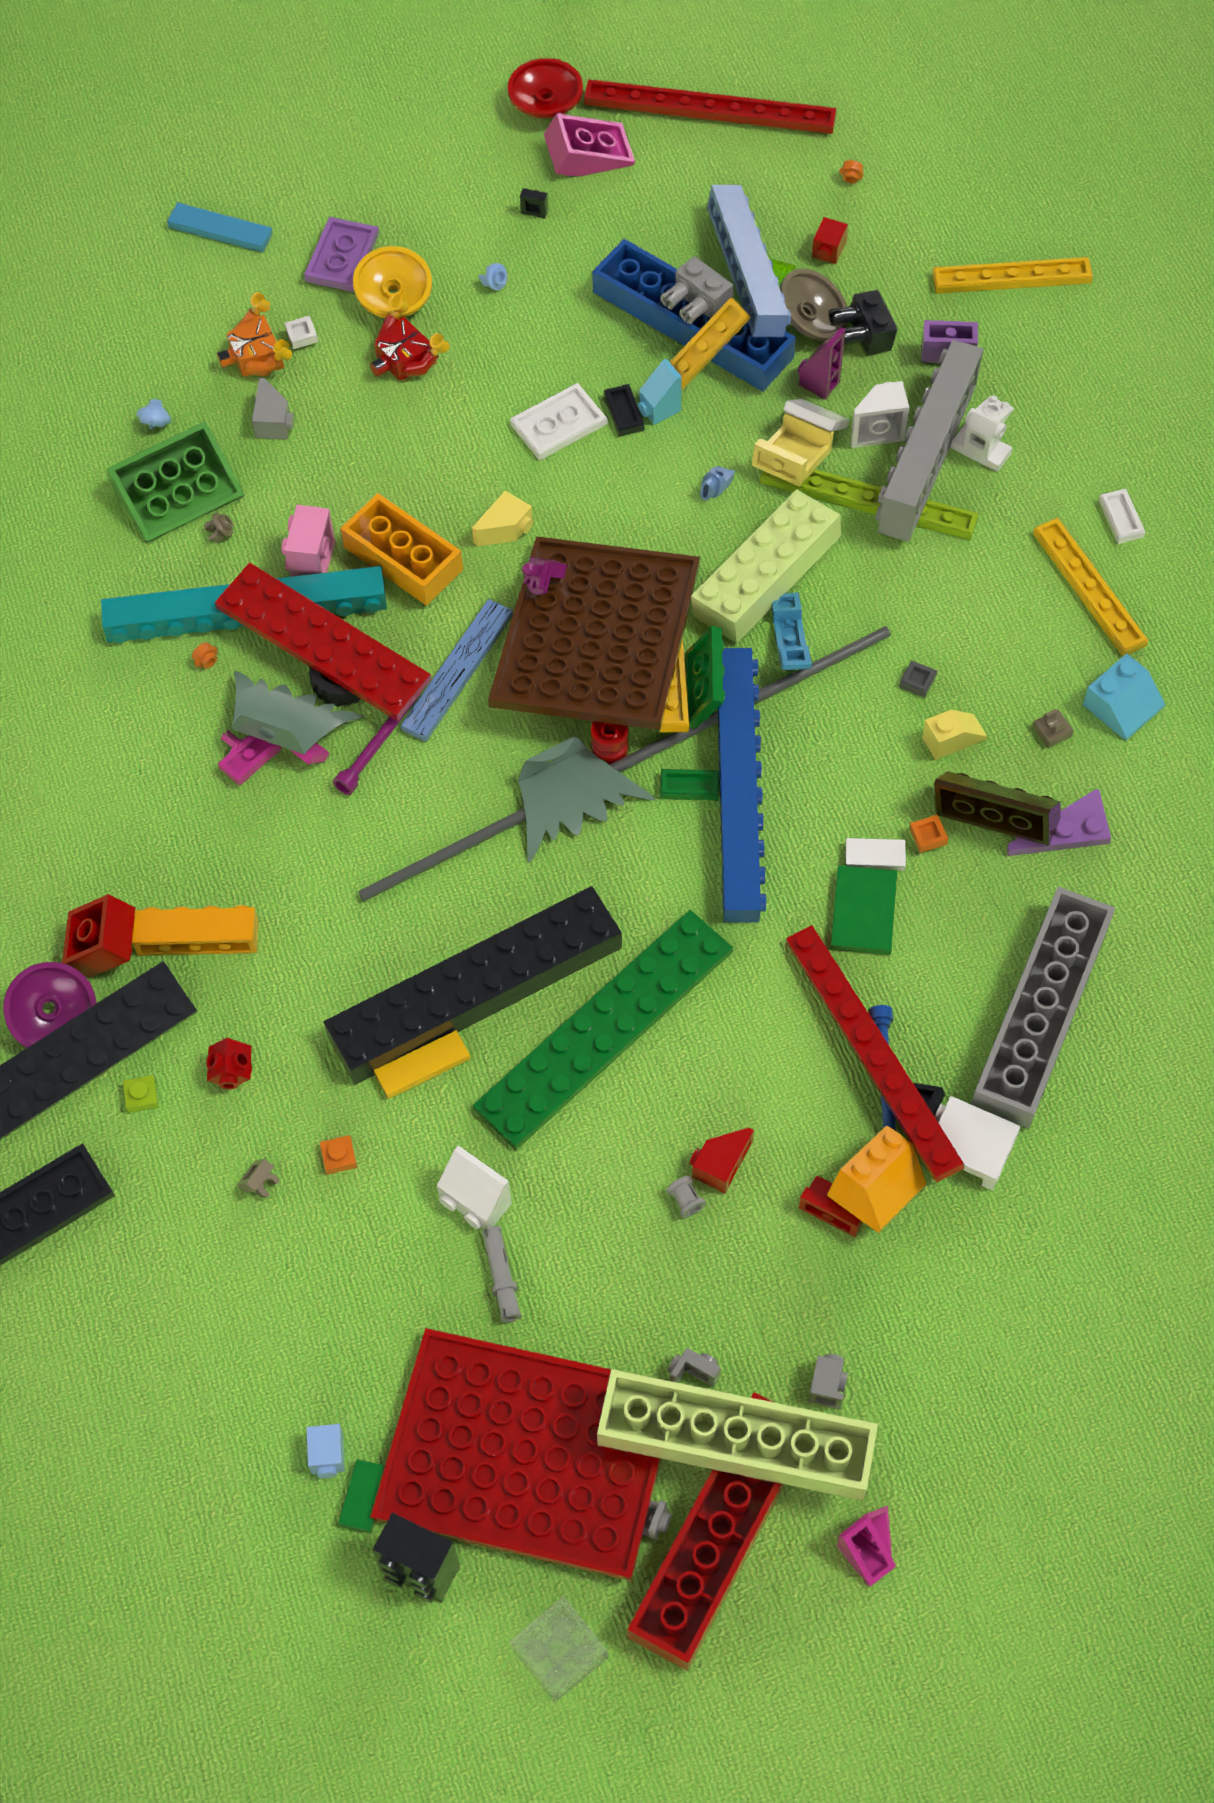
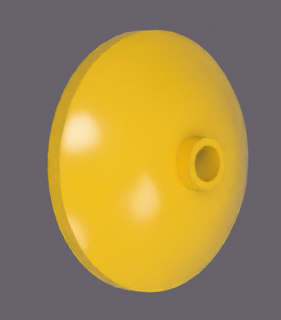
[353,246,432,318]

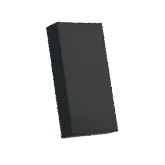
[603,384,645,437]

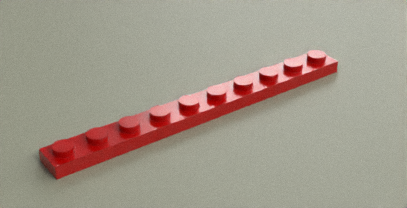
[584,79,837,134]
[786,925,964,1183]

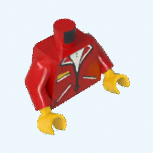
[369,295,449,380]

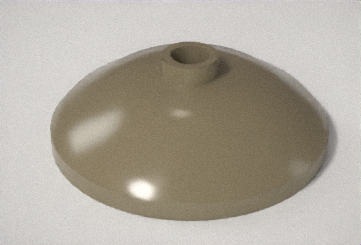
[779,269,848,341]

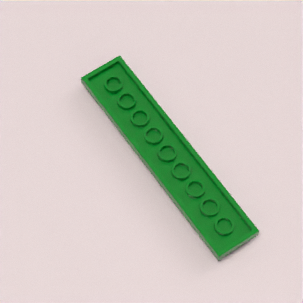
[473,910,733,1150]

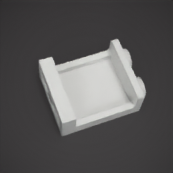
[935,1096,1021,1191]

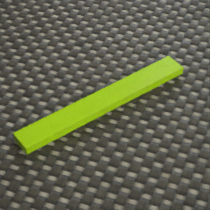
[760,469,979,540]

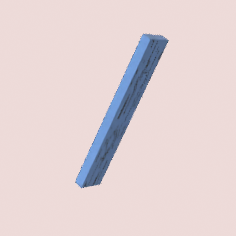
[401,599,513,742]

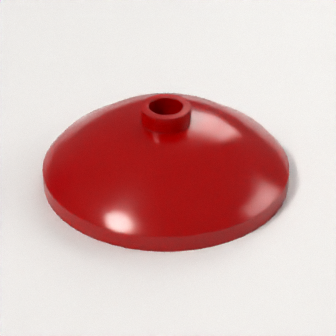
[507,58,583,118]

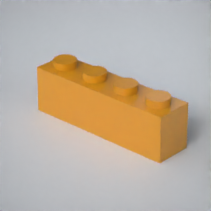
[132,905,259,956]

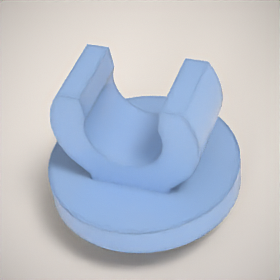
[478,263,507,290]

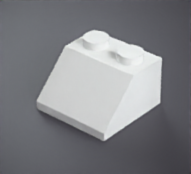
[850,381,909,448]
[437,1146,512,1231]

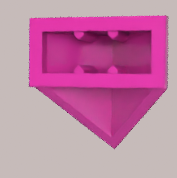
[837,1506,896,1587]

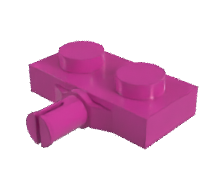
[218,730,281,786]

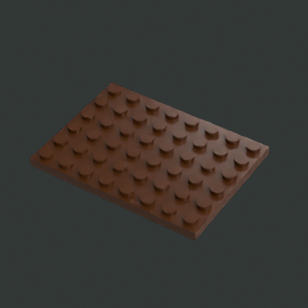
[488,536,700,730]

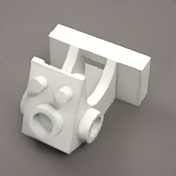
[951,396,1014,472]

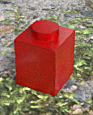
[812,217,848,264]

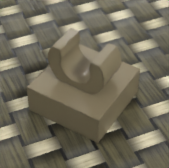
[1032,709,1074,748]
[237,1159,280,1198]

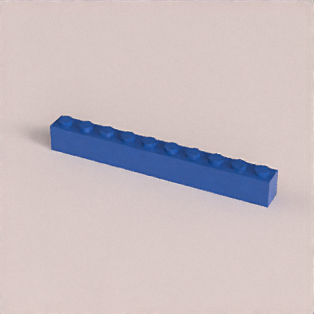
[718,648,766,922]

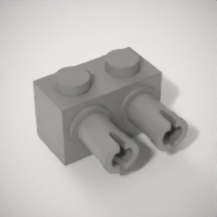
[660,256,733,324]

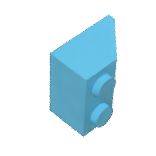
[1083,653,1165,741]

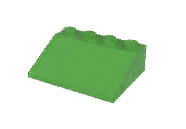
[106,421,245,543]

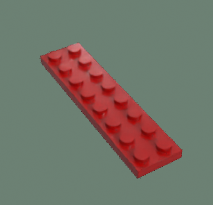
[214,562,432,721]

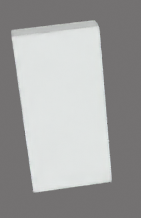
[1098,489,1145,544]
[845,838,906,871]

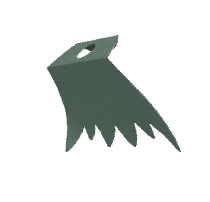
[231,671,365,754]
[518,737,655,863]

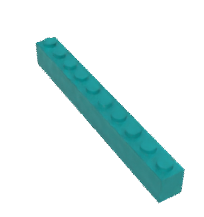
[101,566,387,643]

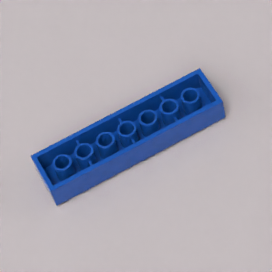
[592,239,796,392]

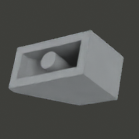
[252,378,294,440]

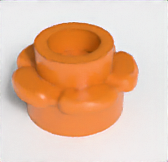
[839,160,864,183]
[191,642,218,668]

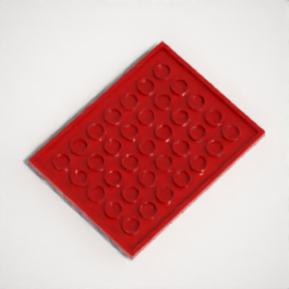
[371,1328,661,1581]

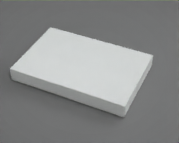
[510,383,607,461]

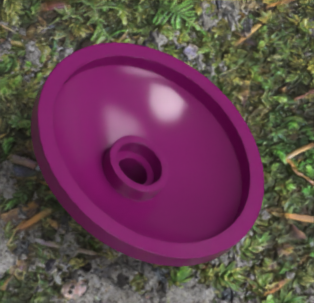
[3,962,97,1048]

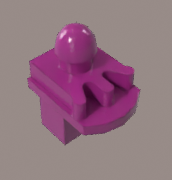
[522,557,567,595]

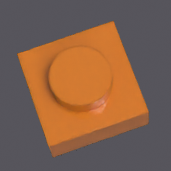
[909,814,949,853]
[320,1135,357,1175]

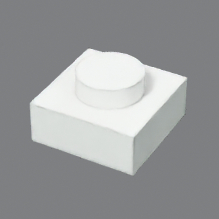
[284,316,318,349]

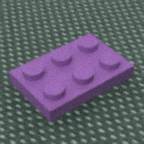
[304,217,379,292]

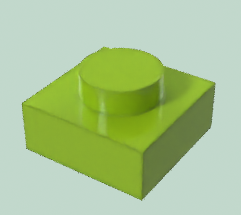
[123,1075,159,1113]

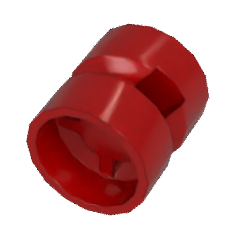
[591,721,629,765]

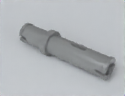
[481,1226,522,1323]

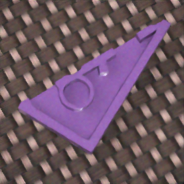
[1007,789,1111,856]

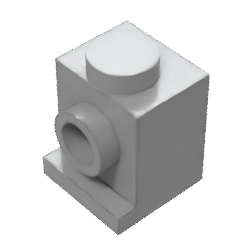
[808,1354,848,1409]

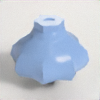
[137,399,171,429]

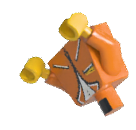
[216,292,292,377]

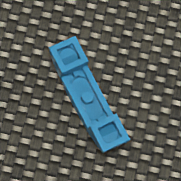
[772,592,812,670]

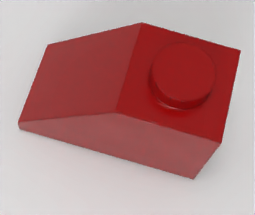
[689,1127,754,1194]

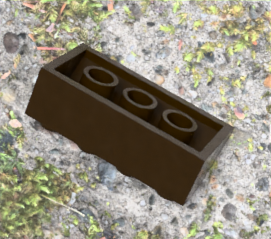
[934,771,1061,846]

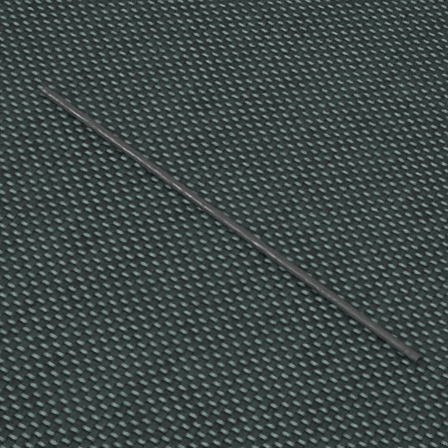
[358,626,891,902]

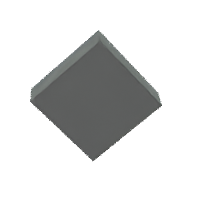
[899,660,938,698]

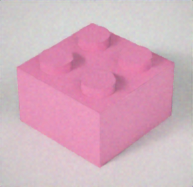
[281,505,336,577]

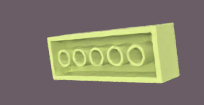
[691,490,841,643]

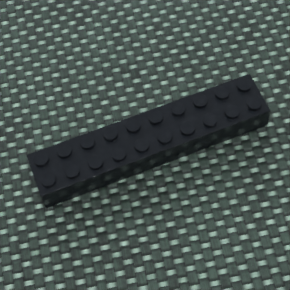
[323,886,622,1085]

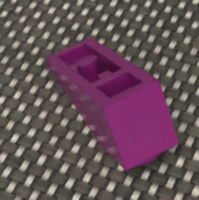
[798,328,845,400]

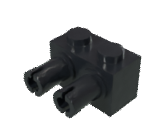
[828,290,898,355]

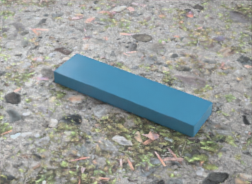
[167,202,273,253]

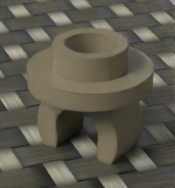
[204,512,234,543]

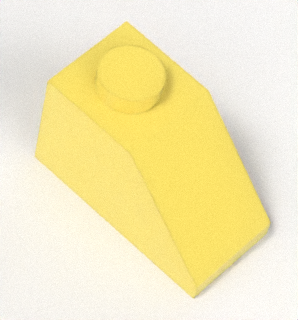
[472,491,533,546]
[922,709,987,760]

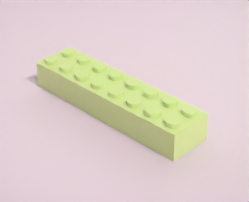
[597,1369,878,1501]

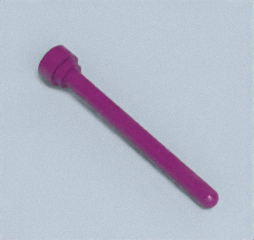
[333,693,421,795]

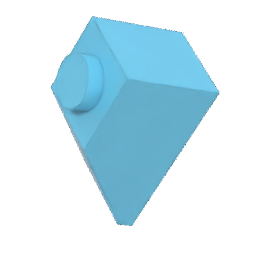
[638,359,681,425]

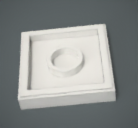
[783,399,850,431]

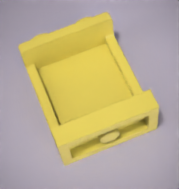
[752,412,834,486]

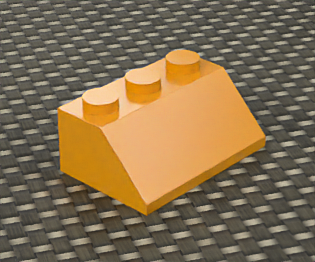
[827,1125,926,1233]

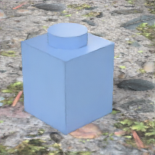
[307,1424,345,1478]

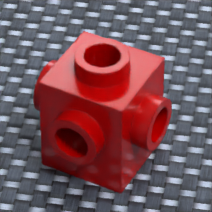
[206,1037,252,1090]

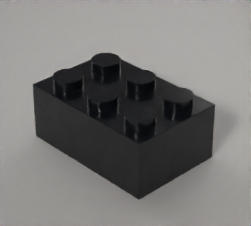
[373,1512,460,1603]

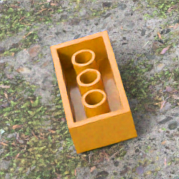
[340,493,463,606]

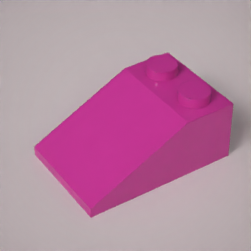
[544,113,635,177]

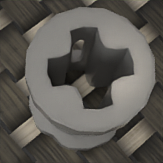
[666,1176,706,1218]

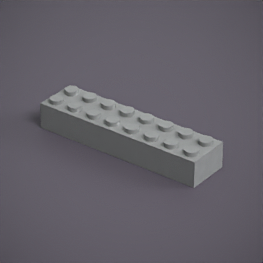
[875,339,984,542]
[971,887,1115,1129]

